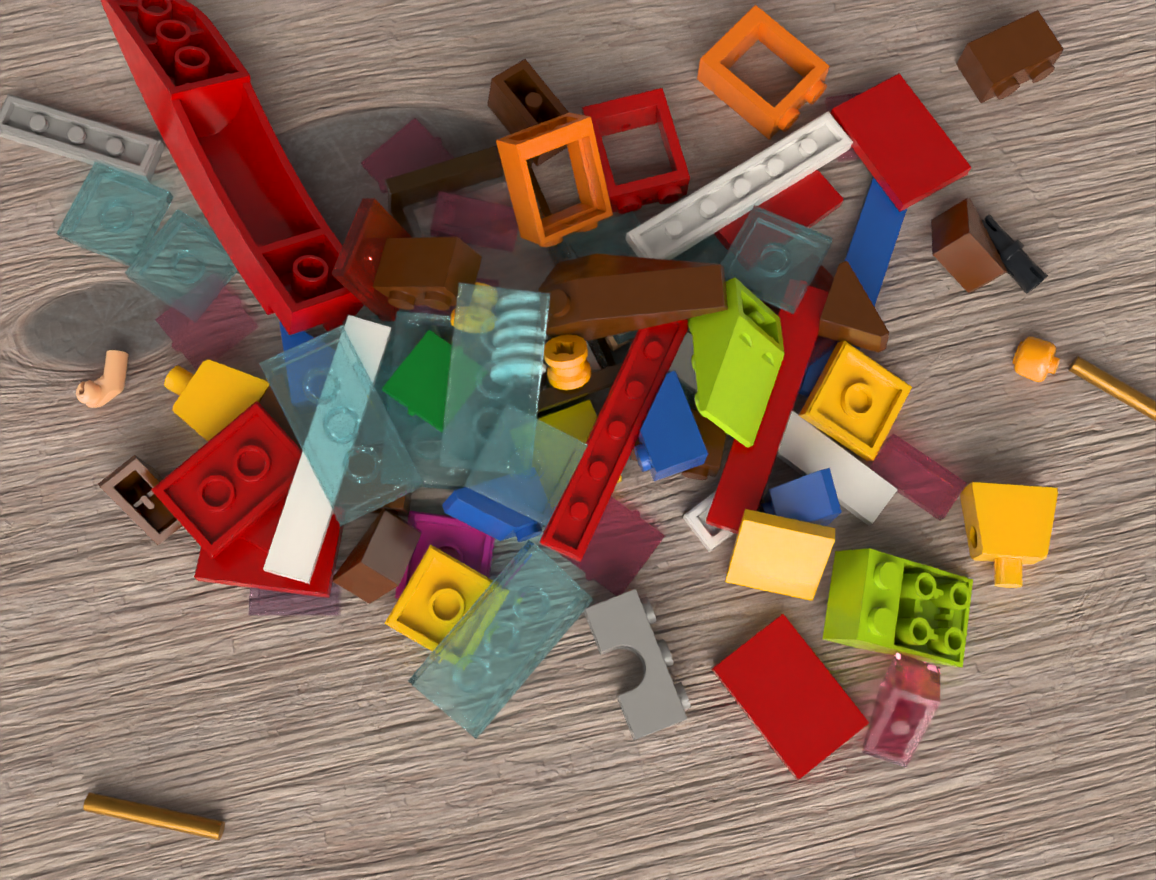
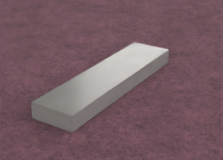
[0,94,165,183]

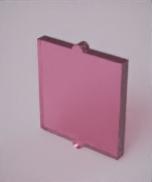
[361,118,454,193]
[155,274,258,370]
[561,497,665,596]

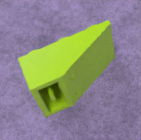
[688,277,785,448]
[822,548,973,668]

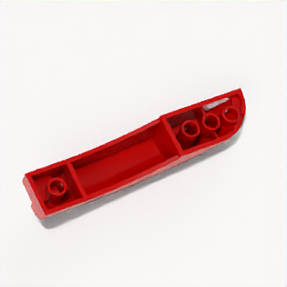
[100,0,371,335]

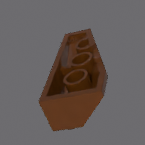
[538,253,728,341]

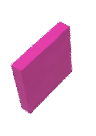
[395,511,495,600]

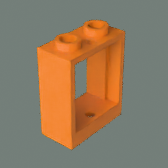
[697,5,830,140]
[496,113,613,247]

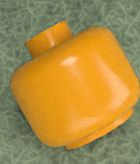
[1013,336,1060,382]

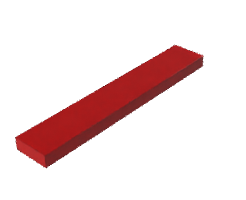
[706,280,829,534]
[539,319,689,562]

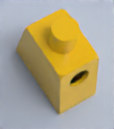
[164,359,270,442]
[960,482,1058,588]

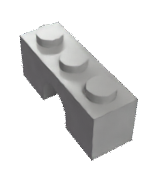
[584,589,691,741]

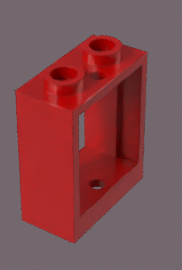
[582,88,690,214]

